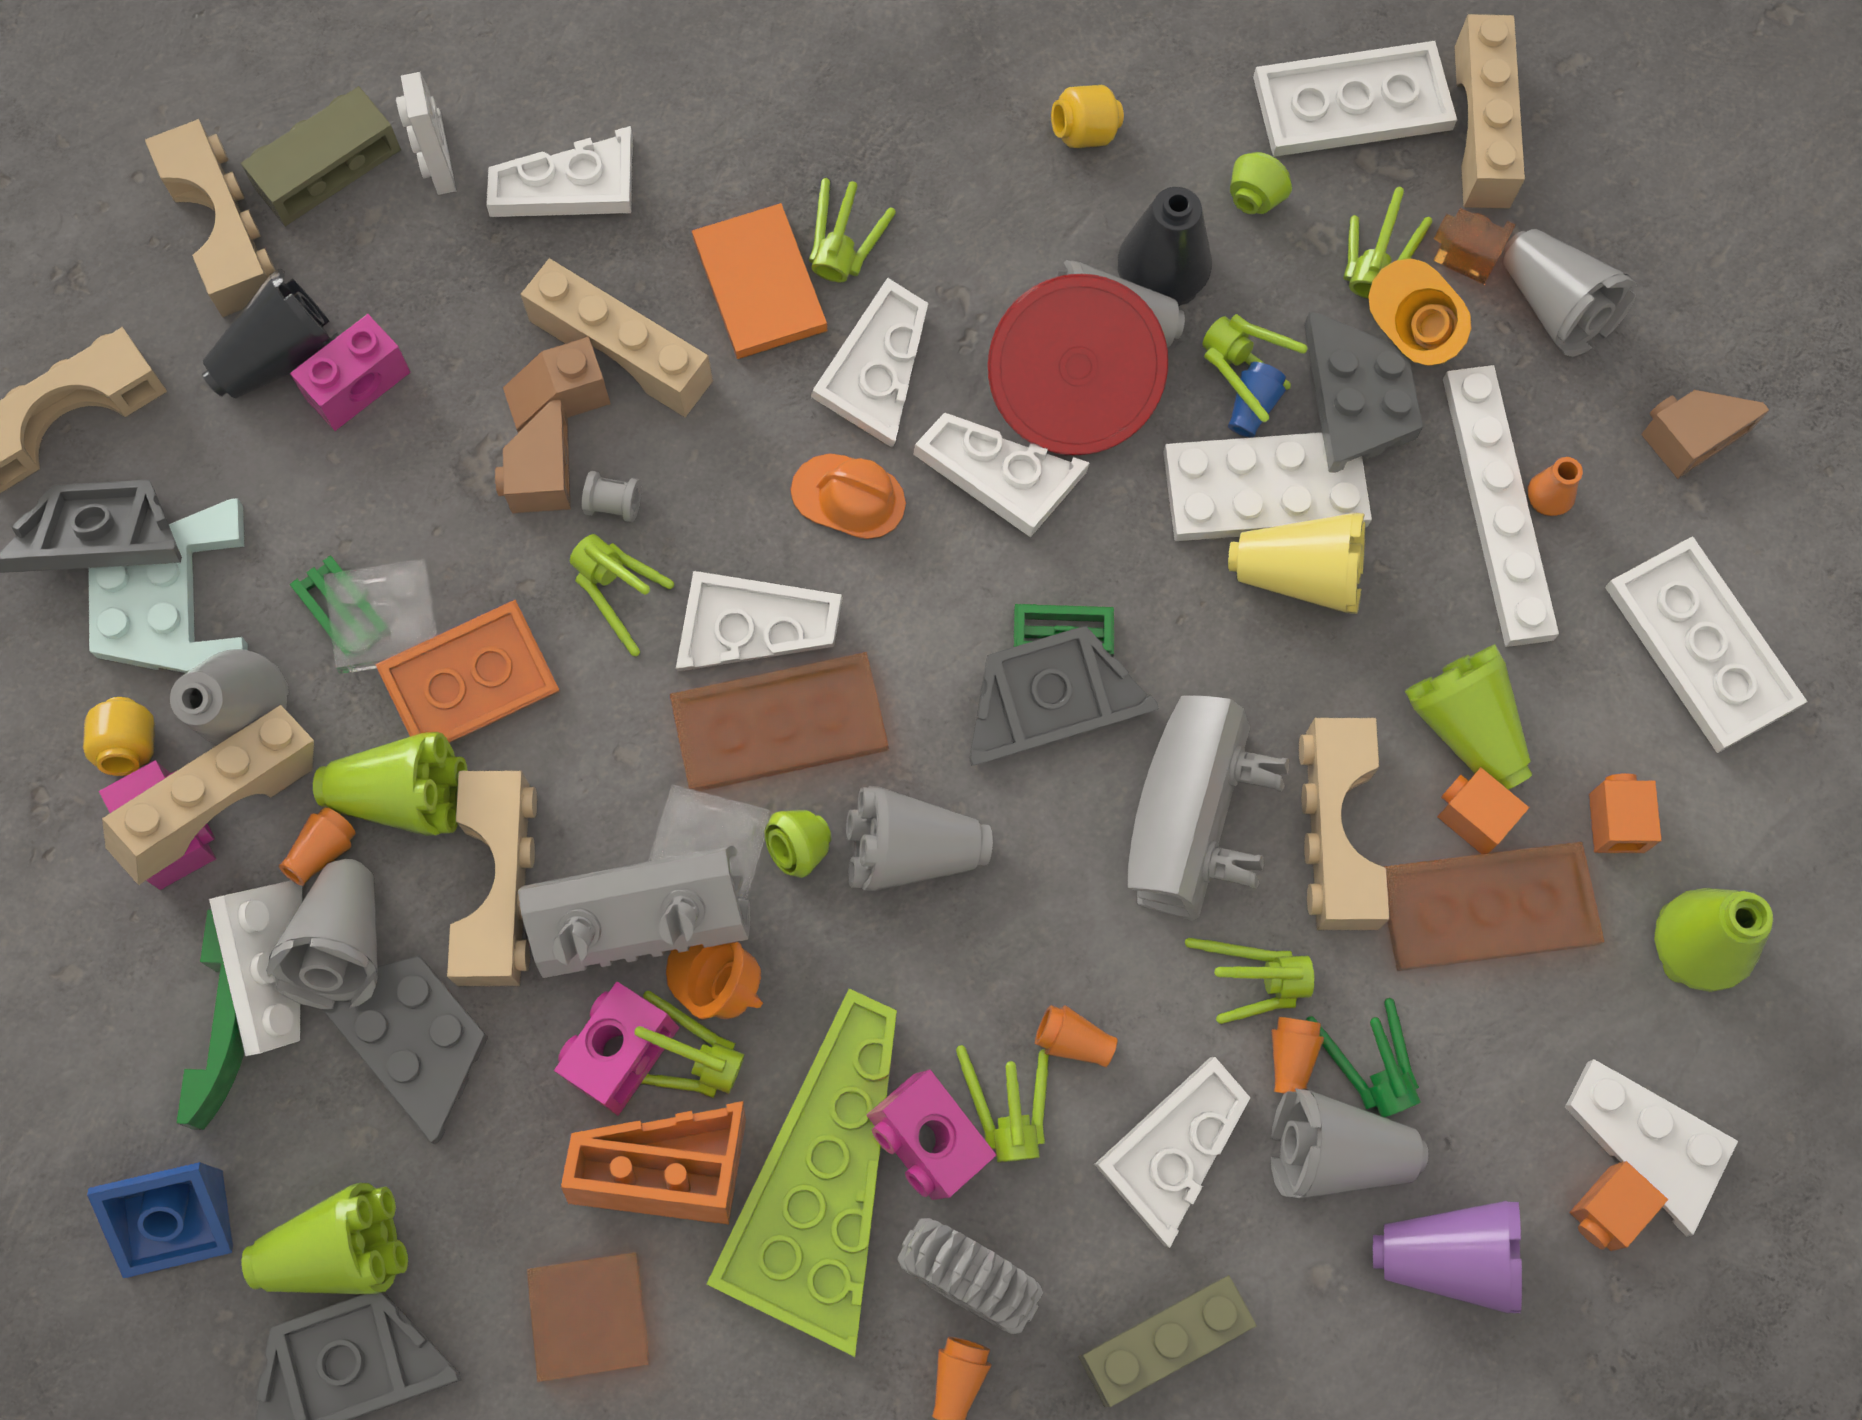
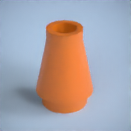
[1528,457,1583,516]
[279,807,356,886]
[1035,1005,1118,1067]
[1272,1017,1325,1093]
[932,1337,992,1420]

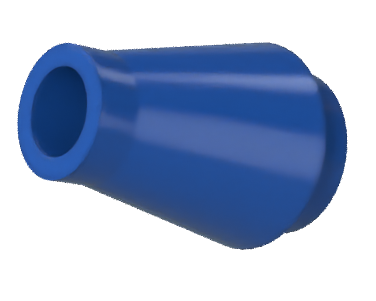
[1228,362,1286,438]

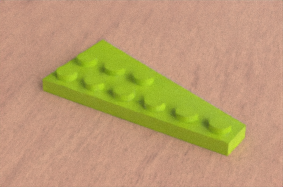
[706,988,897,1357]

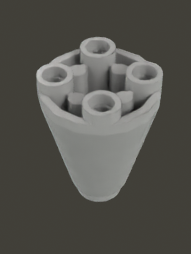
[846,786,993,891]

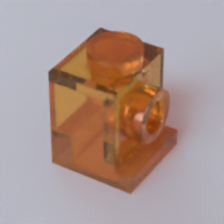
[1433,208,1516,285]

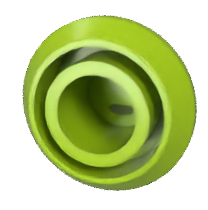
[1230,152,1292,214]
[765,810,831,878]

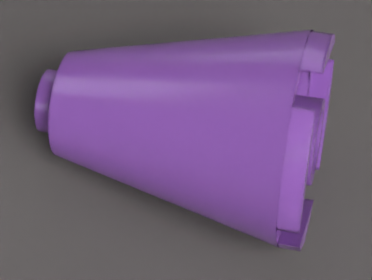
[1373,1201,1522,1314]

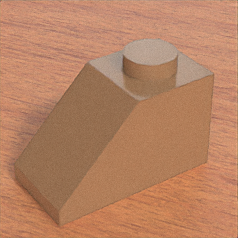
[503,337,611,433]
[1641,390,1769,479]
[495,399,571,513]

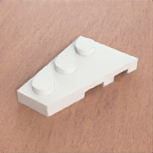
[396,72,456,195]
[487,126,633,217]
[811,278,928,448]
[913,413,1090,537]
[676,571,842,672]
[209,881,302,1056]
[1094,1057,1250,1248]
[1565,1059,1738,1237]

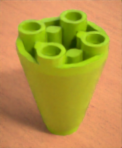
[1405,644,1532,790]
[313,732,468,836]
[1654,888,1773,992]
[241,1183,408,1294]

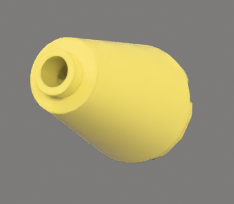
[1228,513,1365,614]

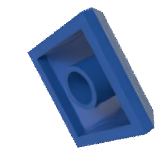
[87,1162,233,1278]

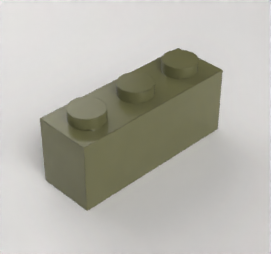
[241,86,401,226]
[1078,1275,1257,1407]

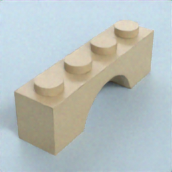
[1455,14,1525,209]
[145,119,276,317]
[520,258,713,417]
[0,327,167,493]
[102,705,314,885]
[1299,718,1389,930]
[447,771,537,986]

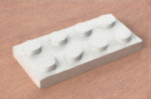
[1253,41,1457,157]
[1163,433,1372,541]
[1605,536,1807,753]

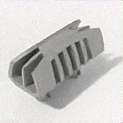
[1128,696,1289,921]
[518,846,750,978]

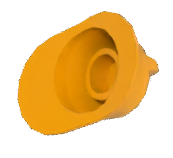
[1368,258,1472,366]

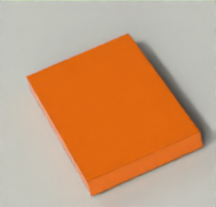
[692,203,828,359]
[375,600,560,743]

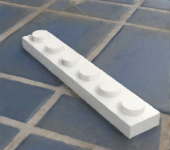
[1443,365,1559,647]

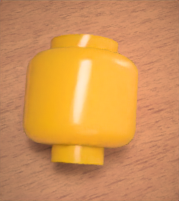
[1051,85,1124,148]
[83,697,155,776]

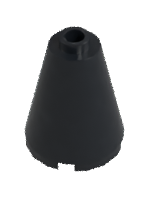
[1117,187,1212,306]
[202,269,339,399]

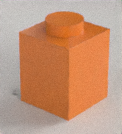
[1437,767,1530,857]
[1589,773,1662,853]
[1569,1161,1669,1251]

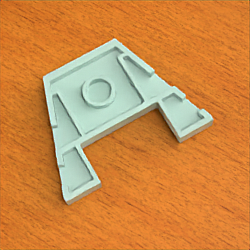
[89,498,248,674]

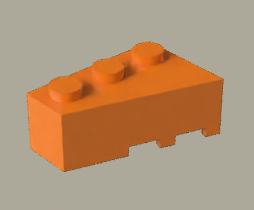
[561,1101,746,1225]

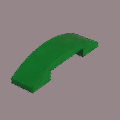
[176,910,244,1130]

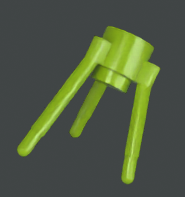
[809,178,896,283]
[1343,187,1432,299]
[1202,314,1308,422]
[569,534,674,657]
[1185,938,1314,1024]
[634,991,745,1098]
[956,1045,1049,1162]

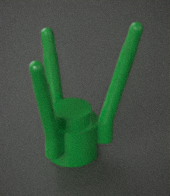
[1306,998,1421,1118]

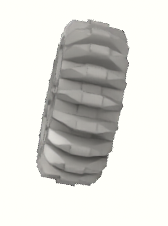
[897,1218,1043,1334]

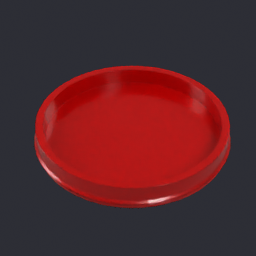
[988,273,1168,455]

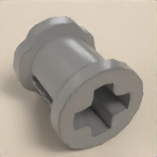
[582,471,642,523]

